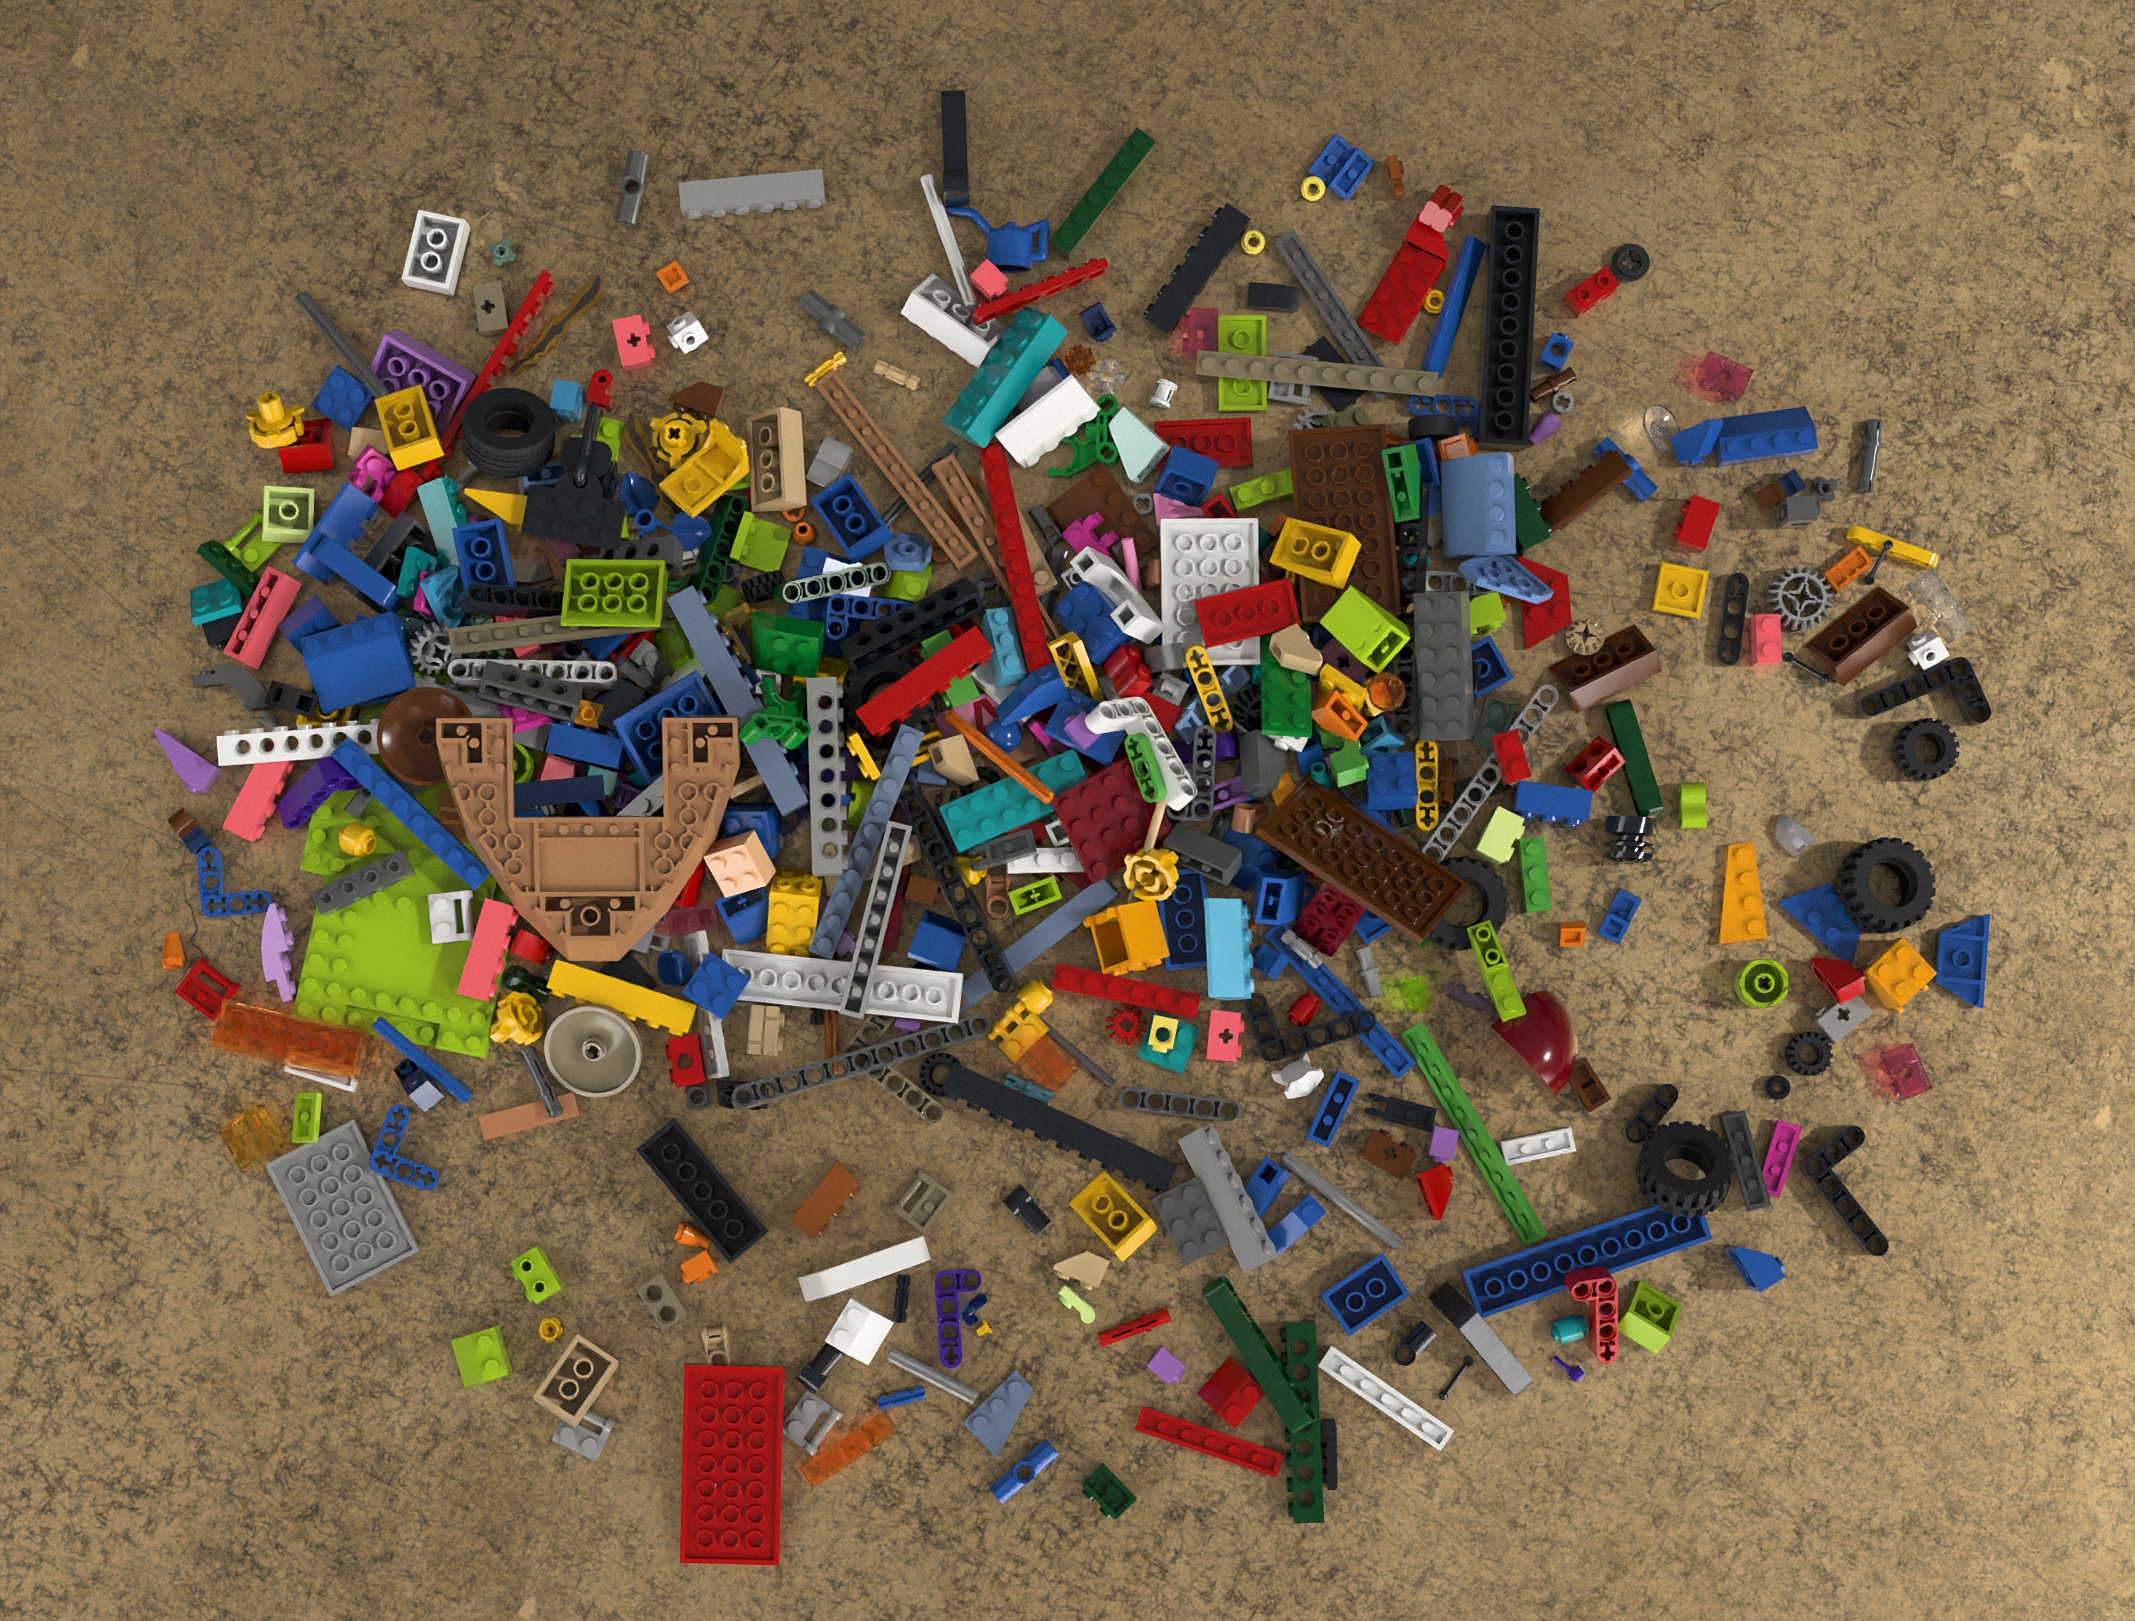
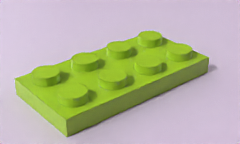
[1218,315,1267,412]

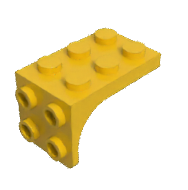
[659,418,750,519]
[766,866,824,958]

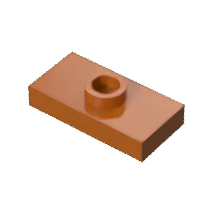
[1820,545,1874,594]

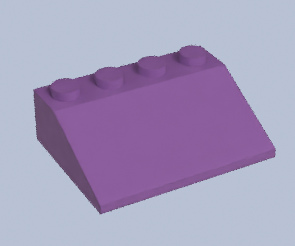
[370,328,479,439]

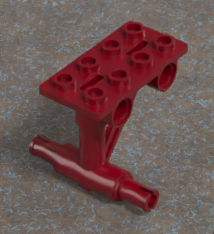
[1292,881,1366,957]

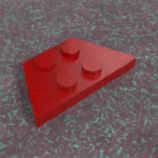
[1516,556,1572,650]

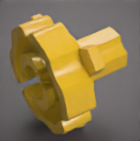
[245,391,304,448]
[649,413,708,469]
[1124,848,1179,901]
[489,991,546,1045]

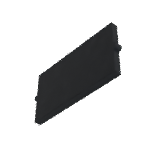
[1300,336,1368,413]

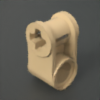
[701,1323,731,1364]

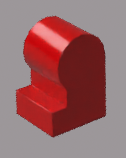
[586,369,615,410]

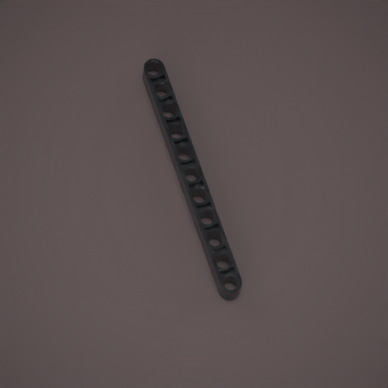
[1392,479,1430,741]
[881,752,1017,993]

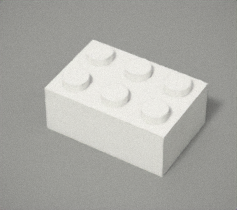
[402,210,470,296]

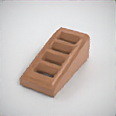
[1140,559,1161,591]

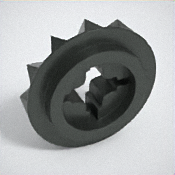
[1611,244,1650,282]

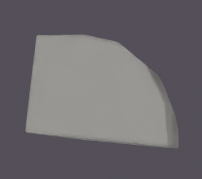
[1775,814,1816,858]

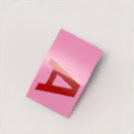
[935,693,1025,755]

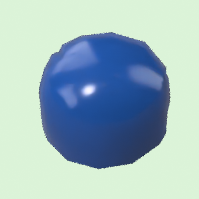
[983,717,1022,754]
[657,950,692,987]

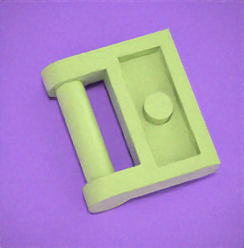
[1058,1283,1095,1324]

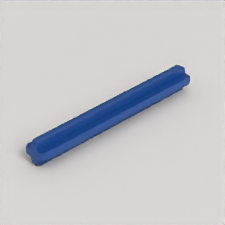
[372,1017,472,1103]

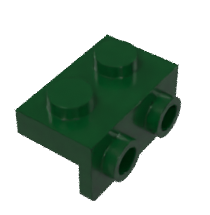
[1081,1462,1137,1521]

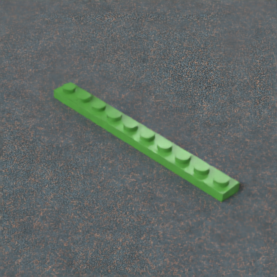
[1400,1021,1548,1246]

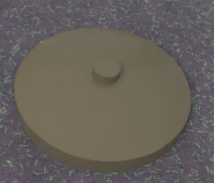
[544,1003,643,1098]

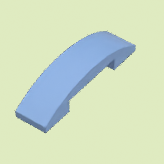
[1174,665,1251,744]

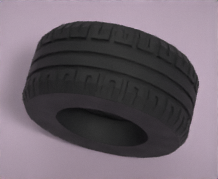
[462,387,556,478]

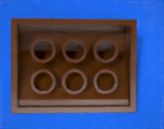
[1045,464,1159,571]

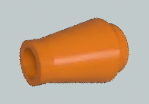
[793,522,817,546]
[160,932,185,970]
[673,1221,711,1250]

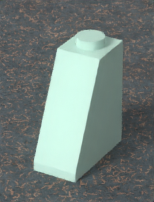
[1108,406,1171,484]

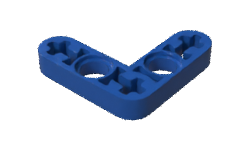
[1407,394,1478,441]
[197,846,274,917]
[369,1105,439,1191]

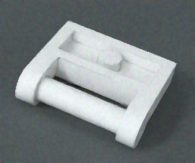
[428,890,475,944]

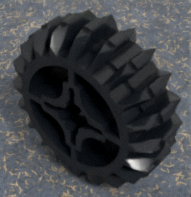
[1233,678,1261,732]

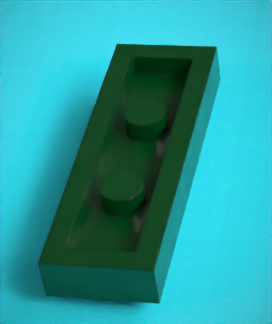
[196,540,261,599]

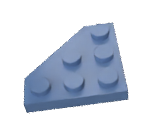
[1458,554,1554,604]

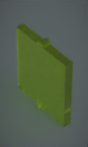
[656,621,694,672]

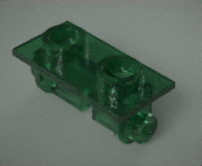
[502,964,552,1004]

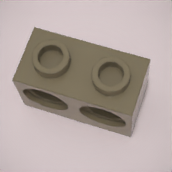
[636,1272,690,1331]

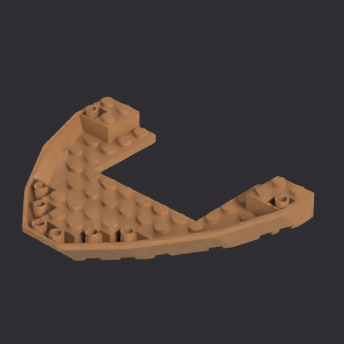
[436,715,740,961]

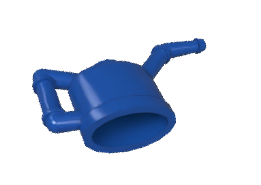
[946,206,1050,273]

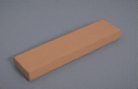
[478,1092,580,1141]

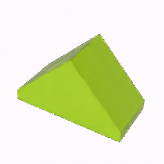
[1008,876,1062,916]

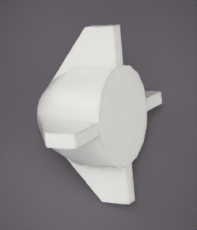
[1271,1052,1324,1099]

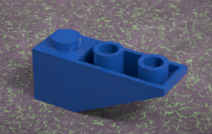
[1245,1156,1292,1219]

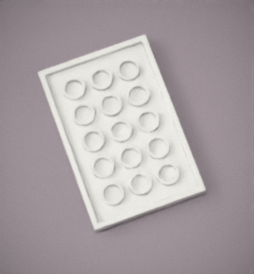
[1160,518,1260,666]

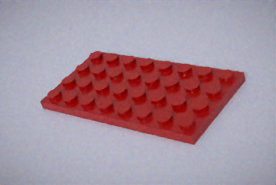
[680,1363,785,1565]

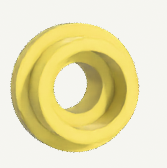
[1301,176,1325,201]
[1241,230,1265,254]

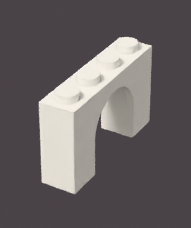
[1070,546,1166,644]

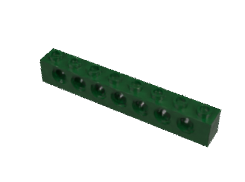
[1280,1320,1324,1524]

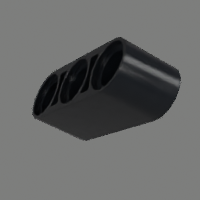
[1621,1084,1678,1144]

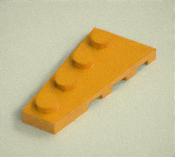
[1718,842,1768,945]

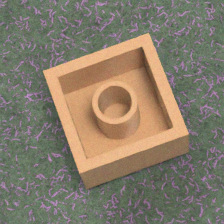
[703,830,776,898]

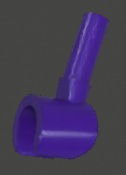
[1552,1355,1585,1382]

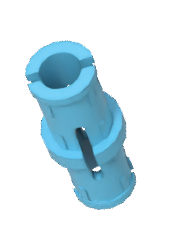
[1003,1071,1053,1105]

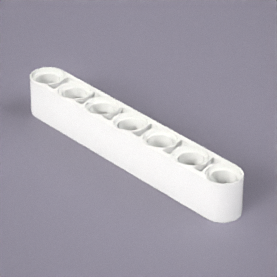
[447,659,619,690]

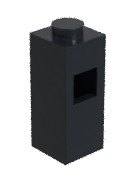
[264,680,319,719]

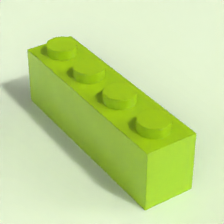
[1228,468,1293,515]

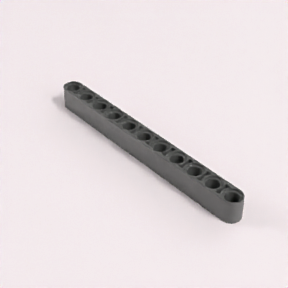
[731,1014,991,1110]

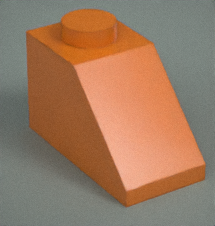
[1311,690,1368,742]

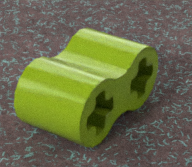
[1678,782,1707,829]

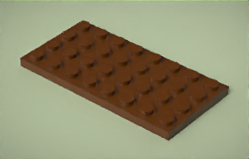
[1288,424,1401,623]
[1255,775,1469,945]

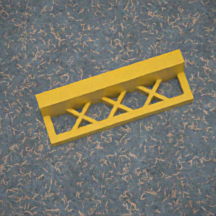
[1047,631,1105,702]

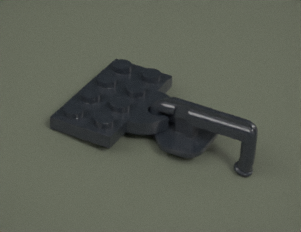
[521,403,627,551]

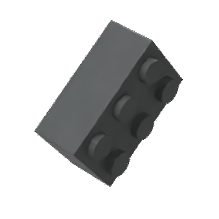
[1151,1176,1229,1266]

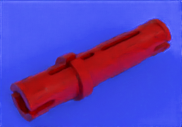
[1097,1307,1172,1348]

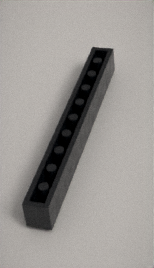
[941,1062,1178,1193]

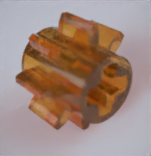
[1064,344,1096,376]

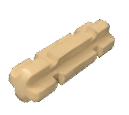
[874,360,920,390]

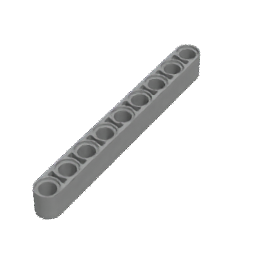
[1420,685,1558,863]

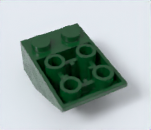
[1514,473,1552,557]

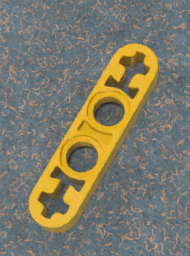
[1846,525,1939,569]
[1185,643,1233,733]
[1415,740,1439,833]

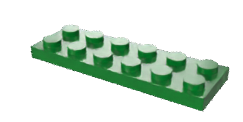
[1260,608,1312,738]

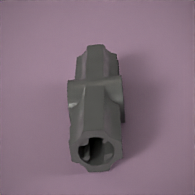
[615,151,650,227]
[798,288,867,351]
[1038,547,1067,620]

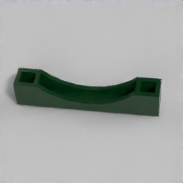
[1050,127,1156,261]

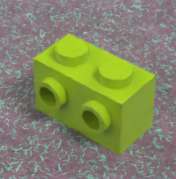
[510,1245,565,1304]

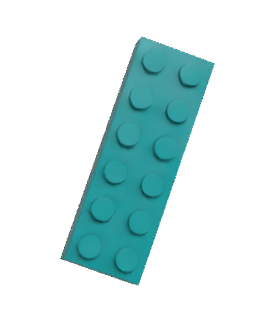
[941,306,1068,449]
[939,749,1087,854]

